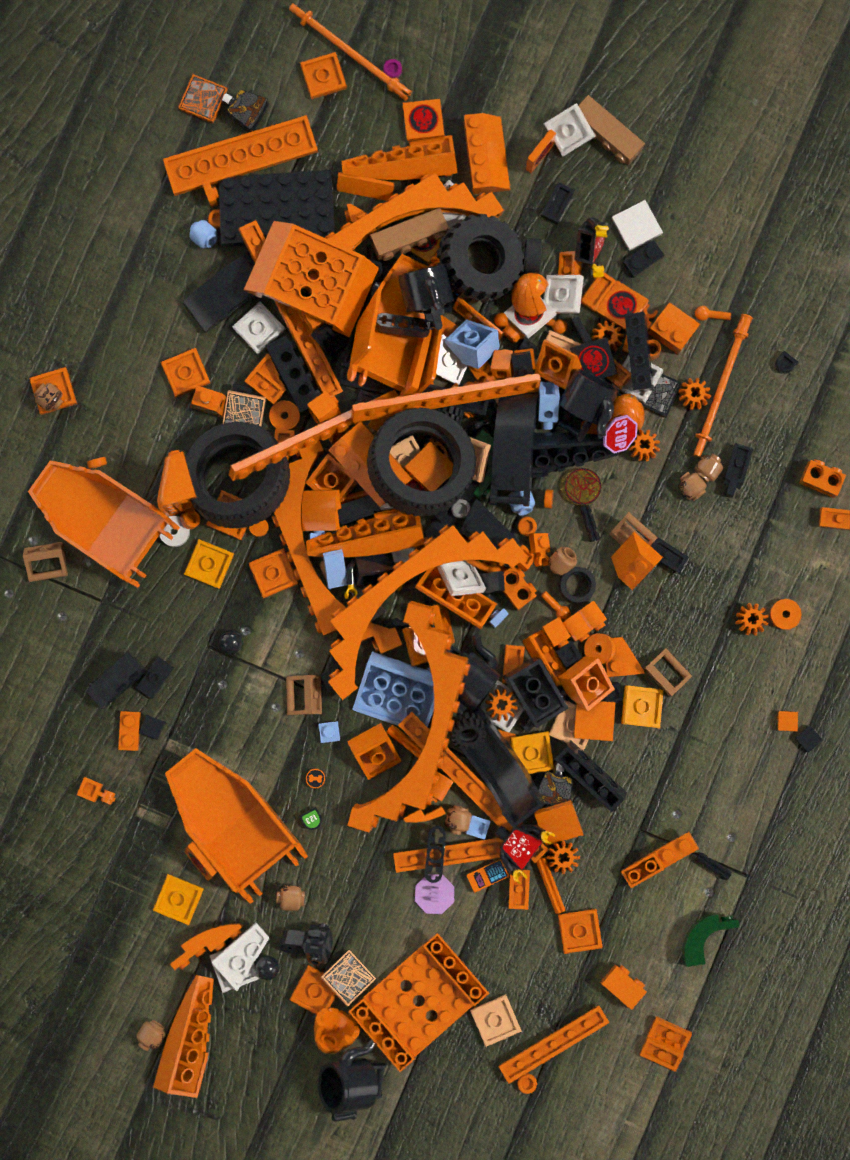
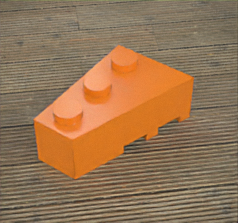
[307,391,350,445]

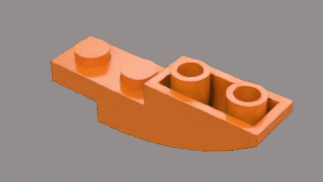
[621,831,699,888]
[170,923,243,970]

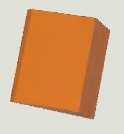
[534,339,582,389]

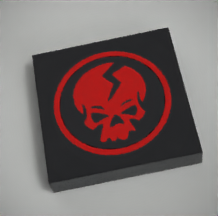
[570,337,618,378]

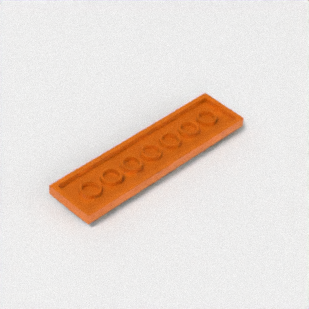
[163,115,318,196]

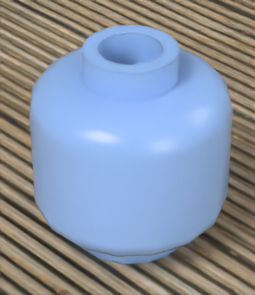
[189,220,218,249]
[508,491,535,516]

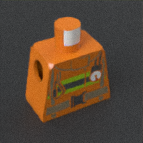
[190,386,227,418]

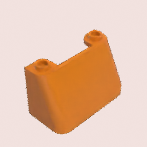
[157,450,197,517]

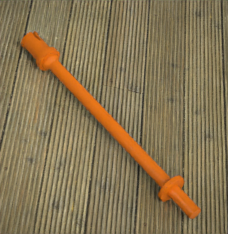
[289,4,412,101]
[693,314,753,457]

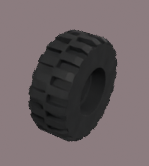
[437,214,525,303]

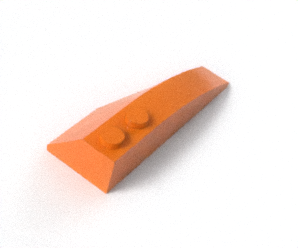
[342,135,457,180]
[306,509,425,557]
[153,975,214,1098]

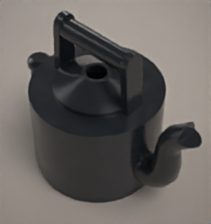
[398,264,454,330]
[558,369,618,442]
[428,636,501,715]
[318,1039,386,1122]

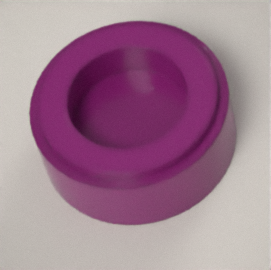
[383,59,402,78]

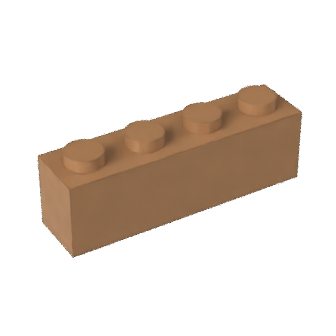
[579,95,645,165]
[369,208,449,261]

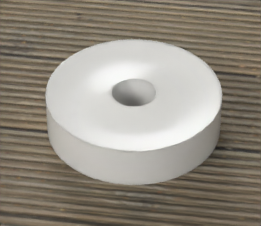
[159,516,190,547]

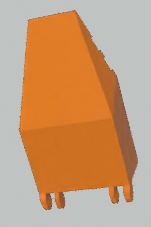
[347,254,444,396]
[28,460,180,588]
[165,748,308,904]

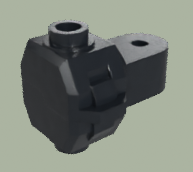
[280,924,333,966]

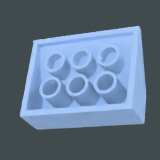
[352,651,434,727]

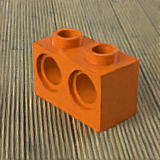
[799,459,846,498]
[502,567,537,611]

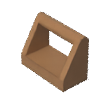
[609,512,657,546]
[23,542,68,582]
[644,648,692,697]
[286,675,322,715]

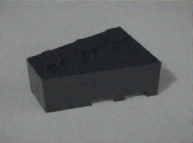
[459,499,519,549]
[86,652,148,709]

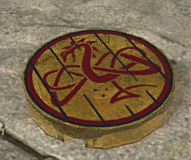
[564,468,602,506]

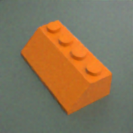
[464,113,510,195]
[329,421,412,507]
[415,567,497,629]

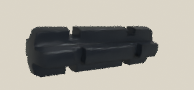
[580,505,600,542]
[696,852,732,880]

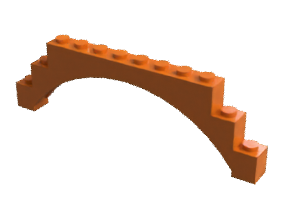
[300,173,504,332]
[272,440,402,654]
[328,524,527,700]
[347,601,470,833]

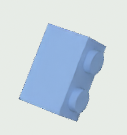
[445,319,500,369]

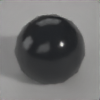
[218,630,243,654]
[255,955,280,980]

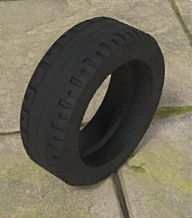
[367,408,476,516]
[185,421,290,529]

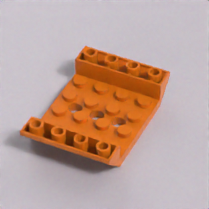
[244,221,379,337]
[348,933,489,1072]

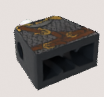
[221,90,269,133]
[537,762,572,806]

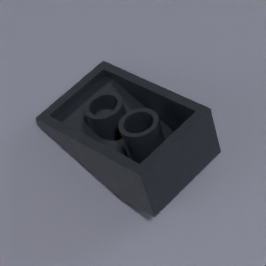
[503,657,568,728]

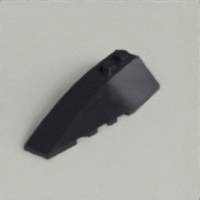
[532,432,618,478]

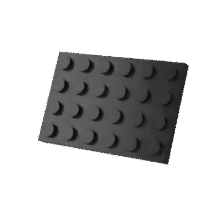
[219,170,335,247]

